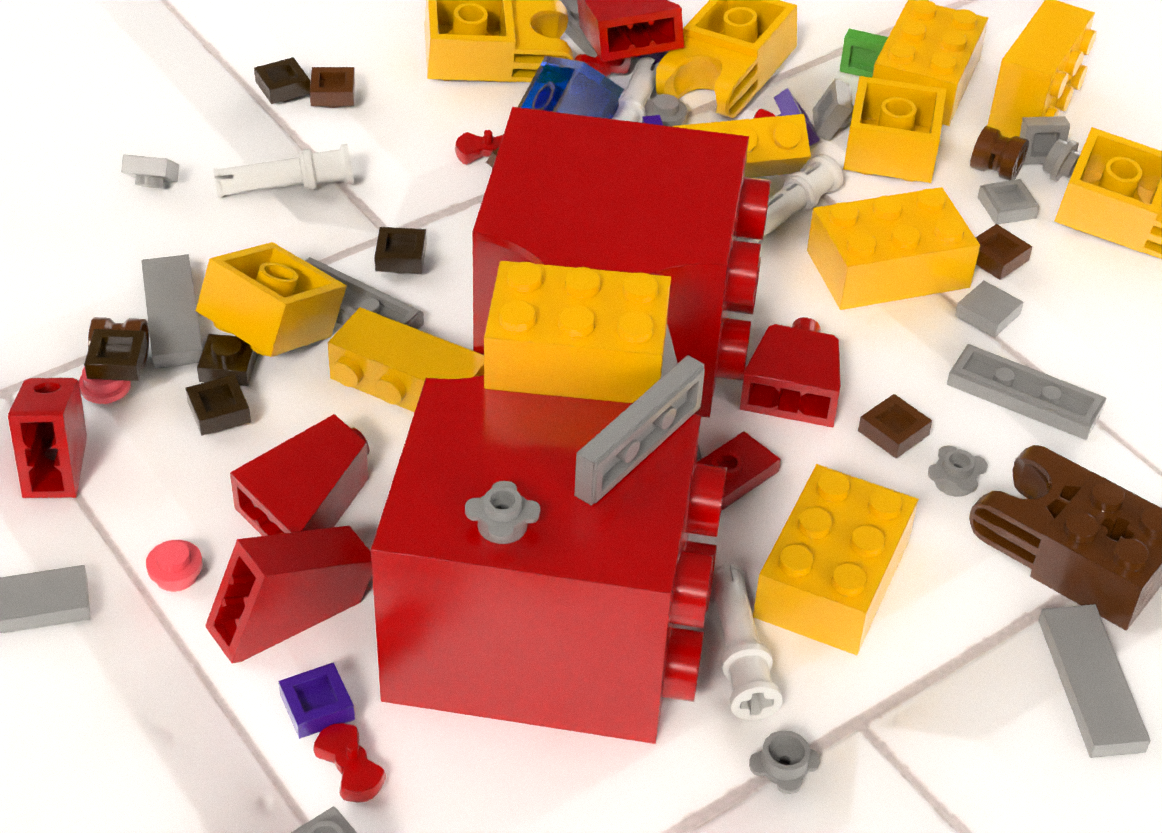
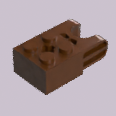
[969,445,1162,631]

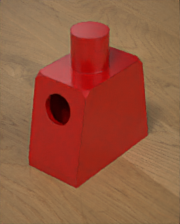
[739,317,841,428]
[8,377,87,498]

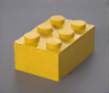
[872,0,989,126]
[987,0,1097,138]
[807,187,980,310]
[484,261,671,403]
[753,464,919,656]

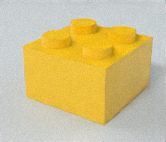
[843,76,947,183]
[195,242,347,357]

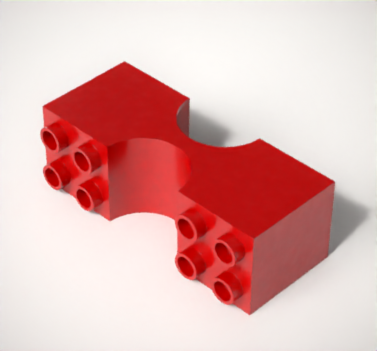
[371,107,771,744]

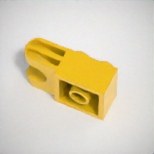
[424,0,574,83]
[656,0,797,118]
[1054,127,1162,259]

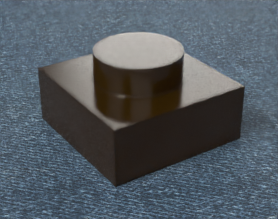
[254,57,310,104]
[374,227,427,274]
[84,329,148,381]
[197,334,258,386]
[185,375,251,436]

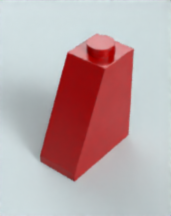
[577,0,684,62]
[230,414,370,536]
[205,525,372,664]

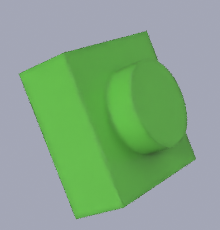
[839,28,888,78]

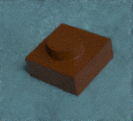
[310,67,355,108]
[975,224,1033,280]
[858,394,933,458]

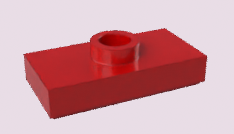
[696,431,781,511]

